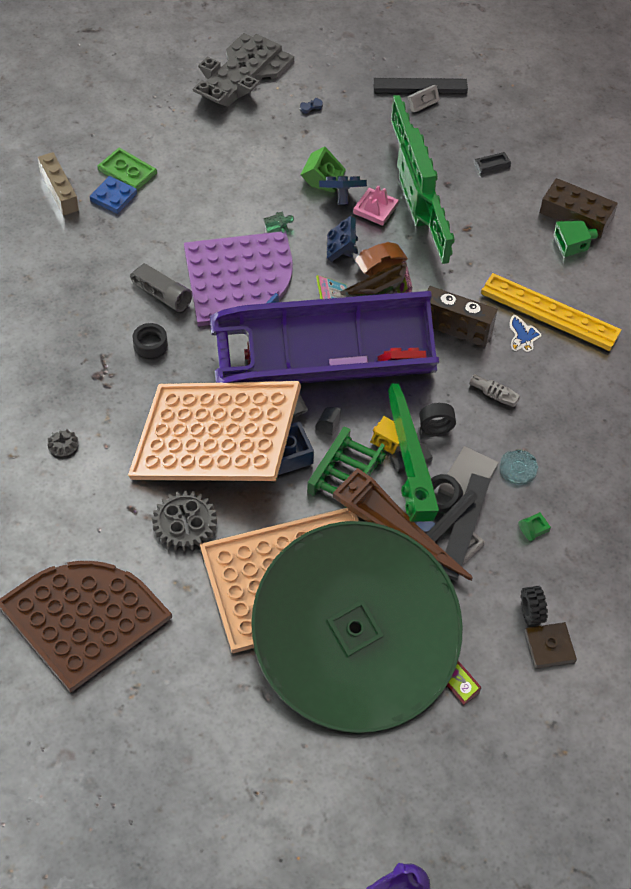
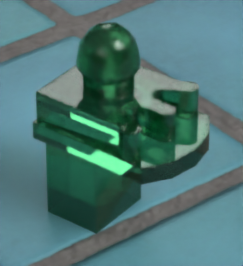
[263,211,294,233]

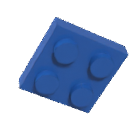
[90,176,137,214]

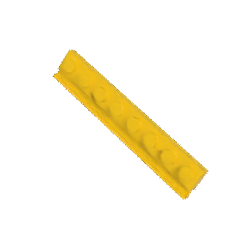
[481,273,622,351]

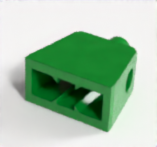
[554,221,598,257]

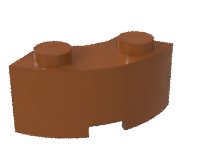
[355,242,408,276]

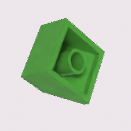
[300,146,346,192]

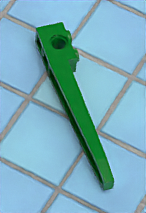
[388,384,439,522]

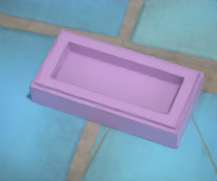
[329,356,368,365]

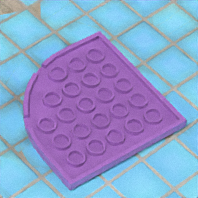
[184,231,293,327]

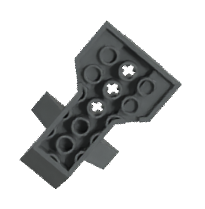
[193,33,294,107]

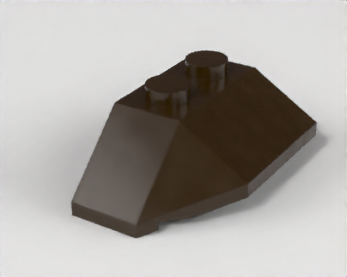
[340,263,407,297]

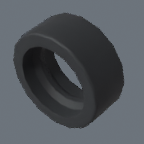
[132,323,168,358]
[419,402,456,434]
[431,474,463,513]

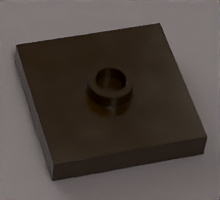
[524,622,577,669]

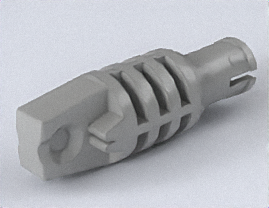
[469,374,520,407]

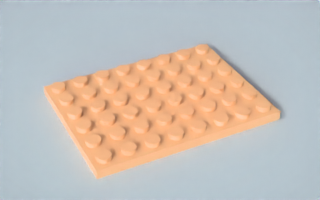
[128,381,301,481]
[200,508,359,654]

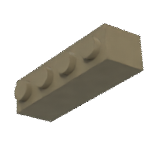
[38,152,79,216]

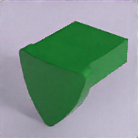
[518,512,551,541]

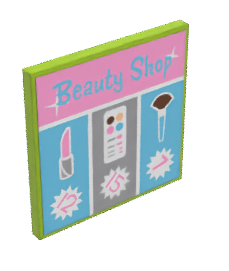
[316,275,347,299]

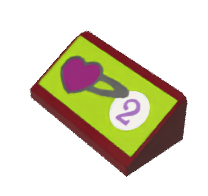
[446,661,481,705]

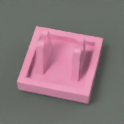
[353,186,399,226]

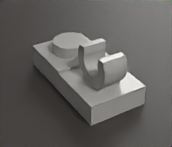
[408,85,440,112]

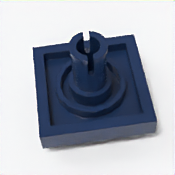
[319,176,367,204]

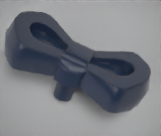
[300,98,323,114]

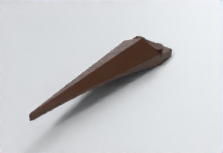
[333,468,473,581]

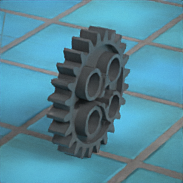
[152,491,217,551]

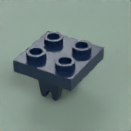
[327,216,358,262]

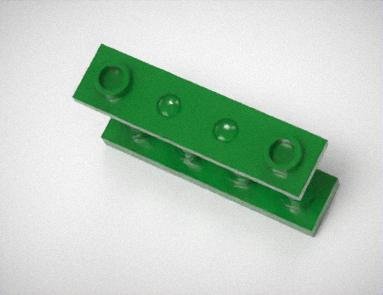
[307,426,386,508]

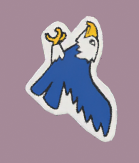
[510,315,541,352]

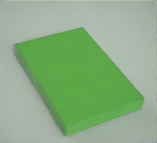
[97,147,157,190]

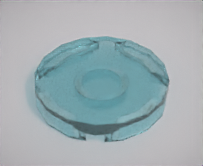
[499,449,538,485]

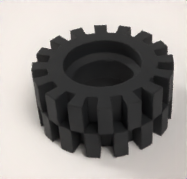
[520,586,548,625]

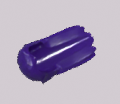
[366,863,431,889]

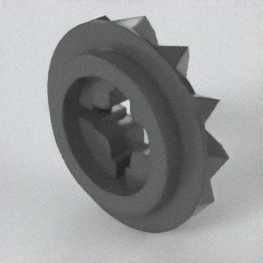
[47,429,78,456]

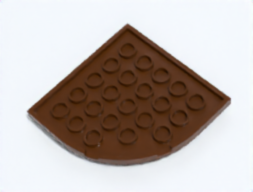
[0,561,172,693]

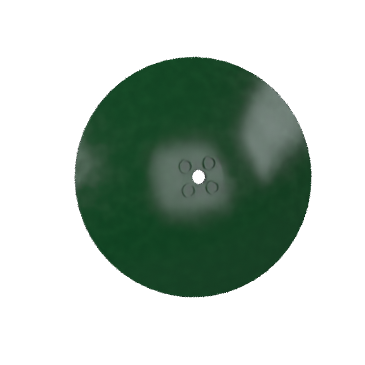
[251,521,463,733]

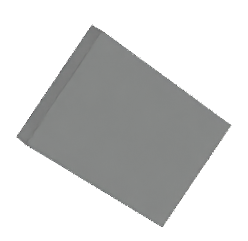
[438,446,499,498]

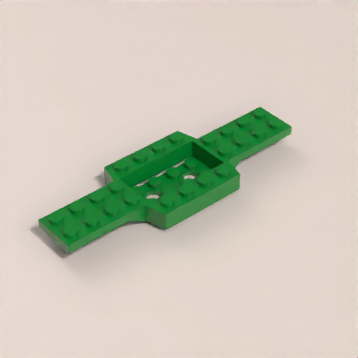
[391,95,455,264]

